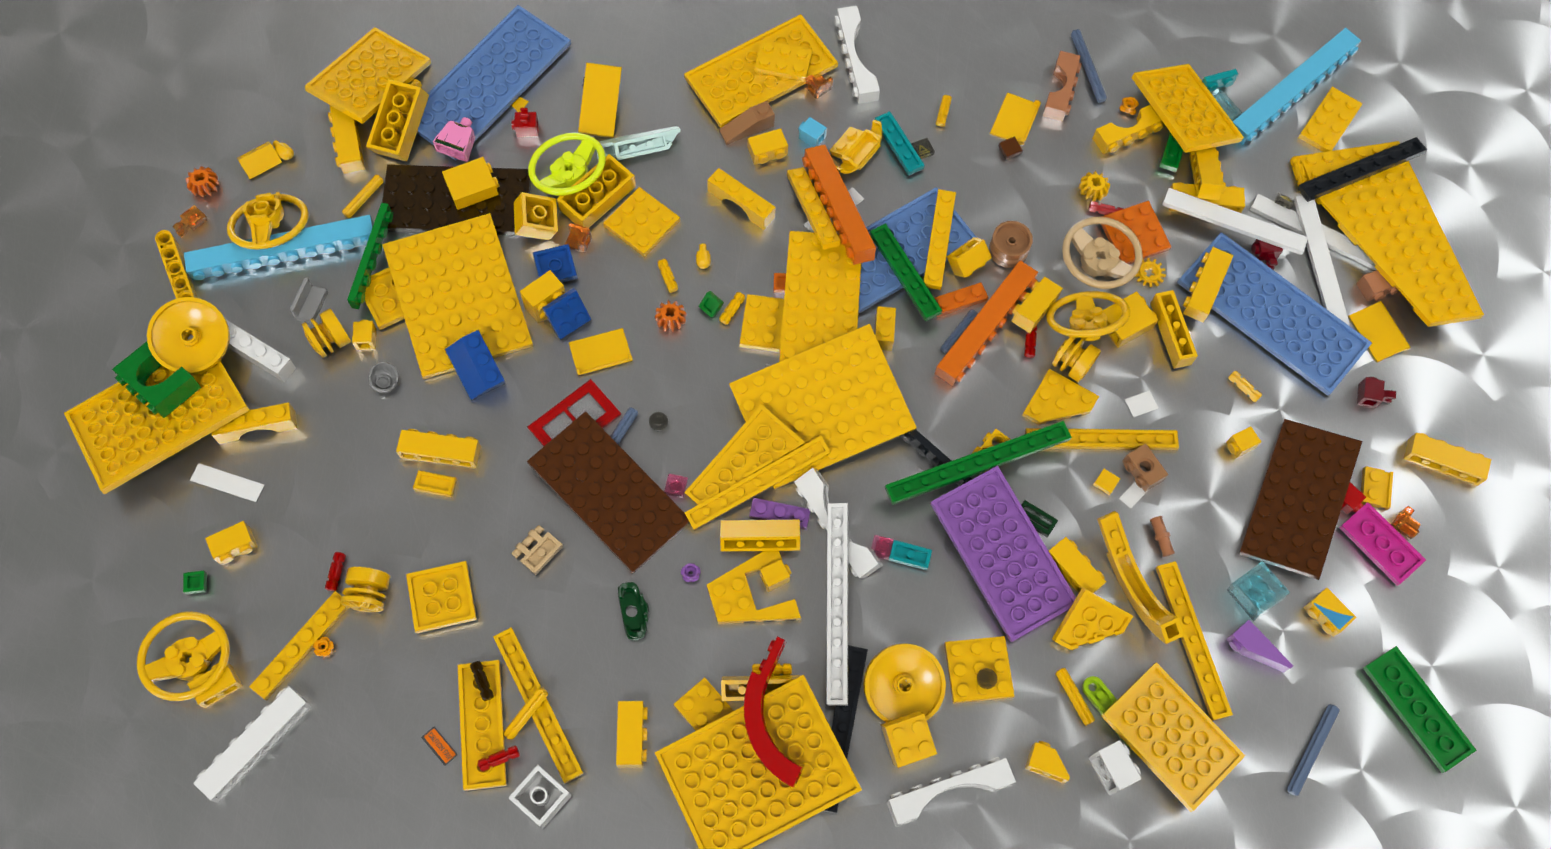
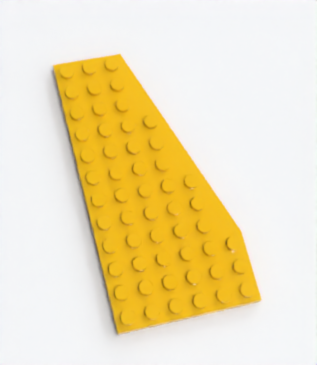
[1300,141,1484,327]

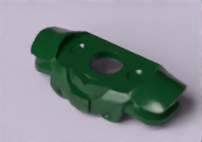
[618,582,649,641]

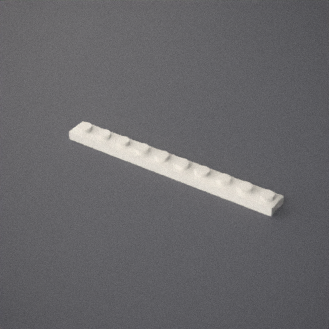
[827,503,848,706]

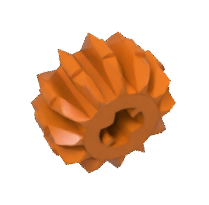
[185,166,219,198]
[655,300,687,332]

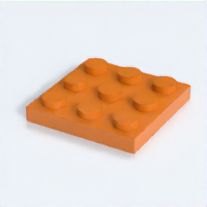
[1101,200,1171,264]

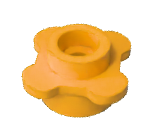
[1119,97,1139,115]

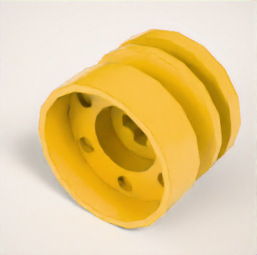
[301,308,351,358]
[1052,337,1101,383]
[340,567,391,612]

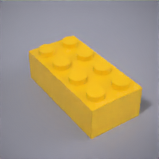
[366,79,429,162]
[557,154,636,232]

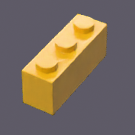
[1011,276,1063,333]
[1049,537,1106,594]
[616,701,648,768]

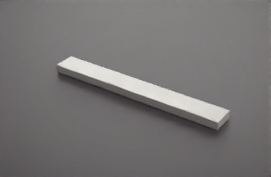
[1162,188,1308,255]
[1249,194,1377,271]
[1294,196,1350,326]

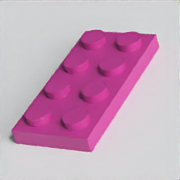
[1339,502,1426,586]

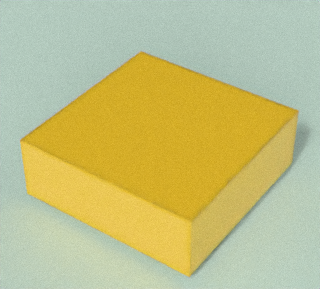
[1093,468,1120,496]

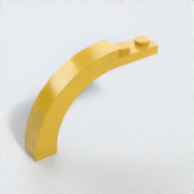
[1097,511,1184,644]

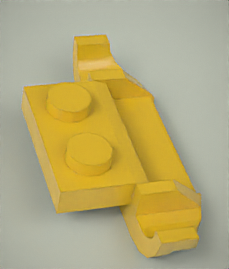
[829,120,882,174]

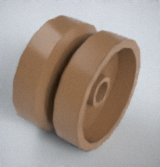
[989,221,1033,268]

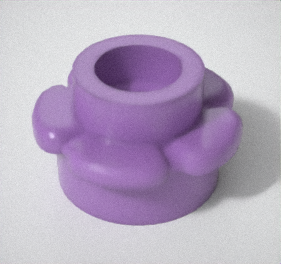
[681,563,701,582]

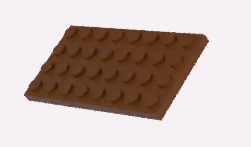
[527,411,690,574]
[1239,419,1363,580]

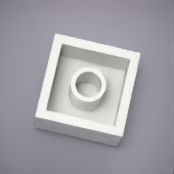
[1089,740,1141,796]
[509,765,571,829]

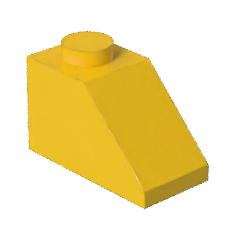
[1025,741,1070,784]

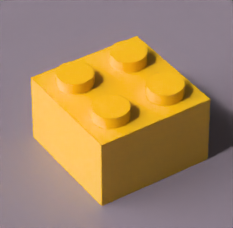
[514,192,558,240]
[520,270,565,323]
[880,711,937,768]

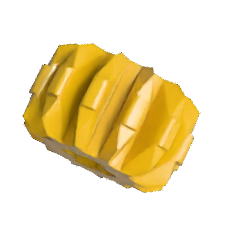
[1079,171,1110,201]

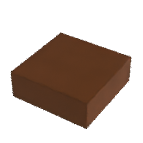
[998,136,1023,160]

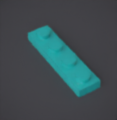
[875,111,925,176]

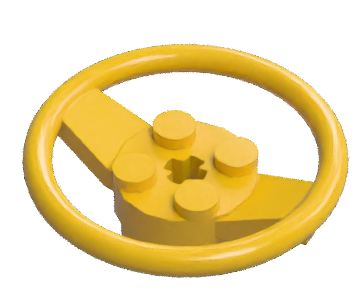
[227,192,309,250]
[1046,291,1130,341]
[137,611,230,701]

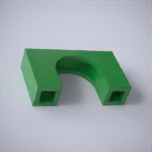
[112,341,201,418]

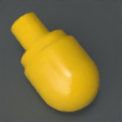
[272,140,294,160]
[696,243,711,269]

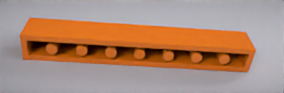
[802,144,876,265]
[934,260,1038,386]

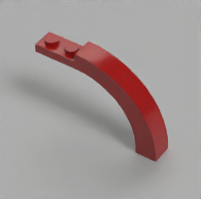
[744,636,803,788]

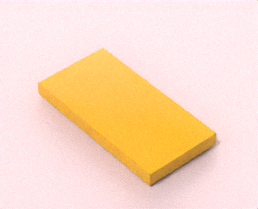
[578,62,622,138]

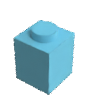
[798,117,827,147]

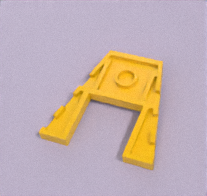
[707,551,801,624]

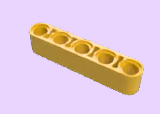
[155,230,198,299]

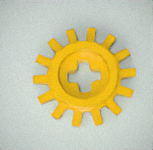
[1135,258,1166,288]

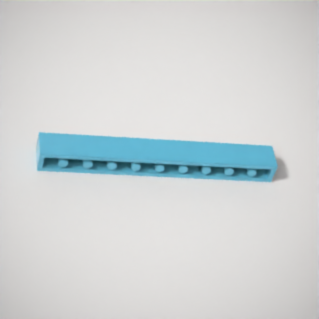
[1233,28,1361,145]
[184,215,374,281]

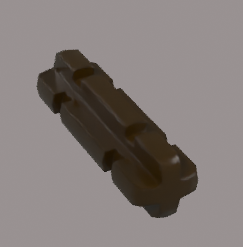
[470,661,494,701]

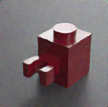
[1251,239,1283,270]
[1357,377,1397,408]

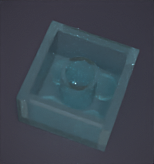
[1227,561,1290,621]

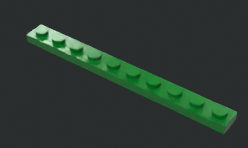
[885,421,1072,505]

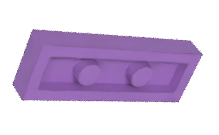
[749,498,810,530]

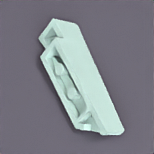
[595,126,680,161]

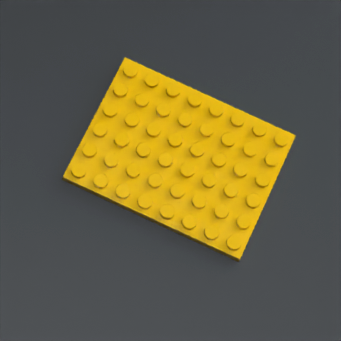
[382,213,533,380]
[729,324,917,490]
[64,360,250,495]
[654,675,862,849]

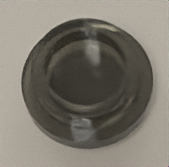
[649,412,668,431]
[977,668,997,689]

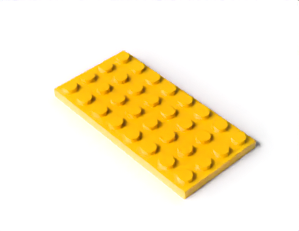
[684,14,838,128]
[779,231,861,362]

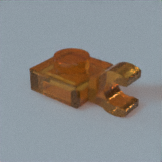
[172,205,208,237]

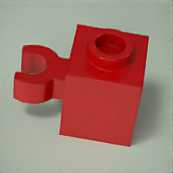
[511,108,538,137]
[1341,482,1366,515]

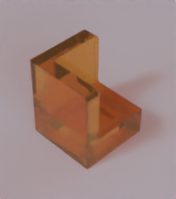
[805,74,833,99]
[565,223,592,253]
[1391,506,1421,540]

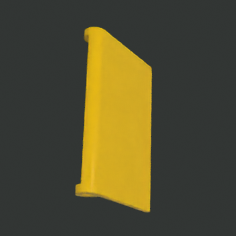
[990,92,1041,145]
[1348,301,1411,362]
[569,328,633,375]

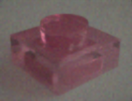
[664,474,688,498]
[871,535,893,560]

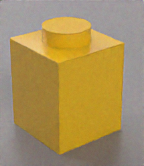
[352,319,377,350]
[1226,426,1261,458]
[759,560,792,592]

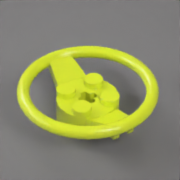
[528,133,606,196]

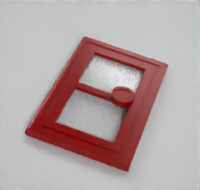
[527,379,621,447]

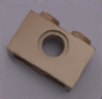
[1123,443,1169,492]

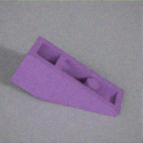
[1226,620,1293,673]

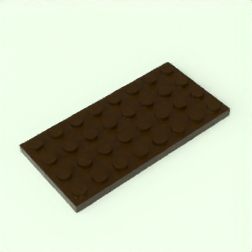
[382,165,531,235]

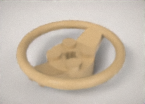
[1062,217,1143,289]

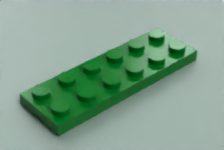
[1363,646,1477,773]

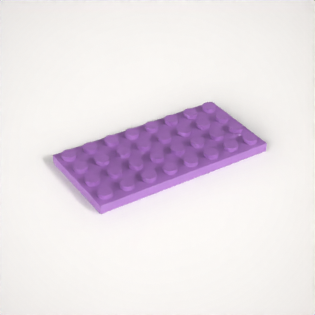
[930,466,1076,643]

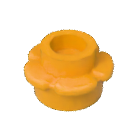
[313,637,334,657]

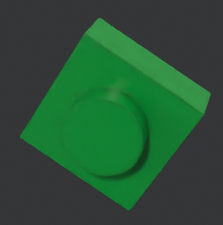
[698,291,724,318]
[183,570,207,594]

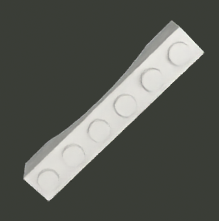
[834,6,880,104]
[794,468,883,579]
[887,757,1016,827]

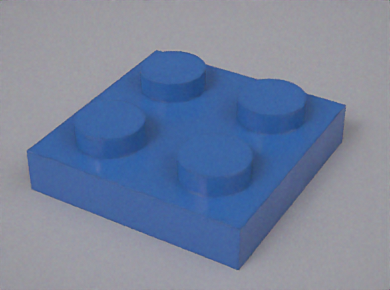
[533,244,578,283]
[542,288,591,340]

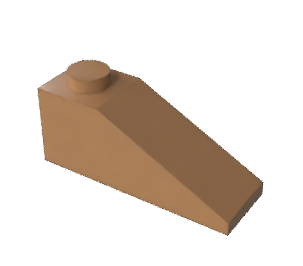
[719,101,775,145]

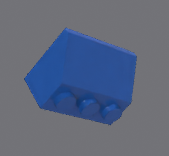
[445,330,506,400]

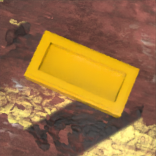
[413,470,457,498]

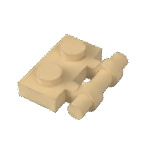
[511,525,563,575]

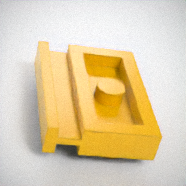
[1361,466,1393,510]

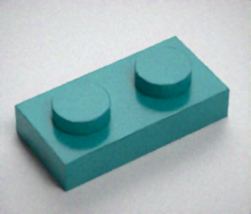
[1202,69,1238,92]
[889,540,932,570]

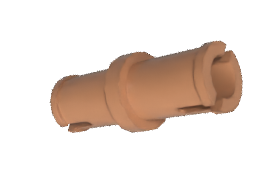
[1150,516,1175,557]

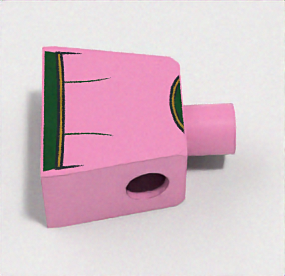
[433,117,475,162]

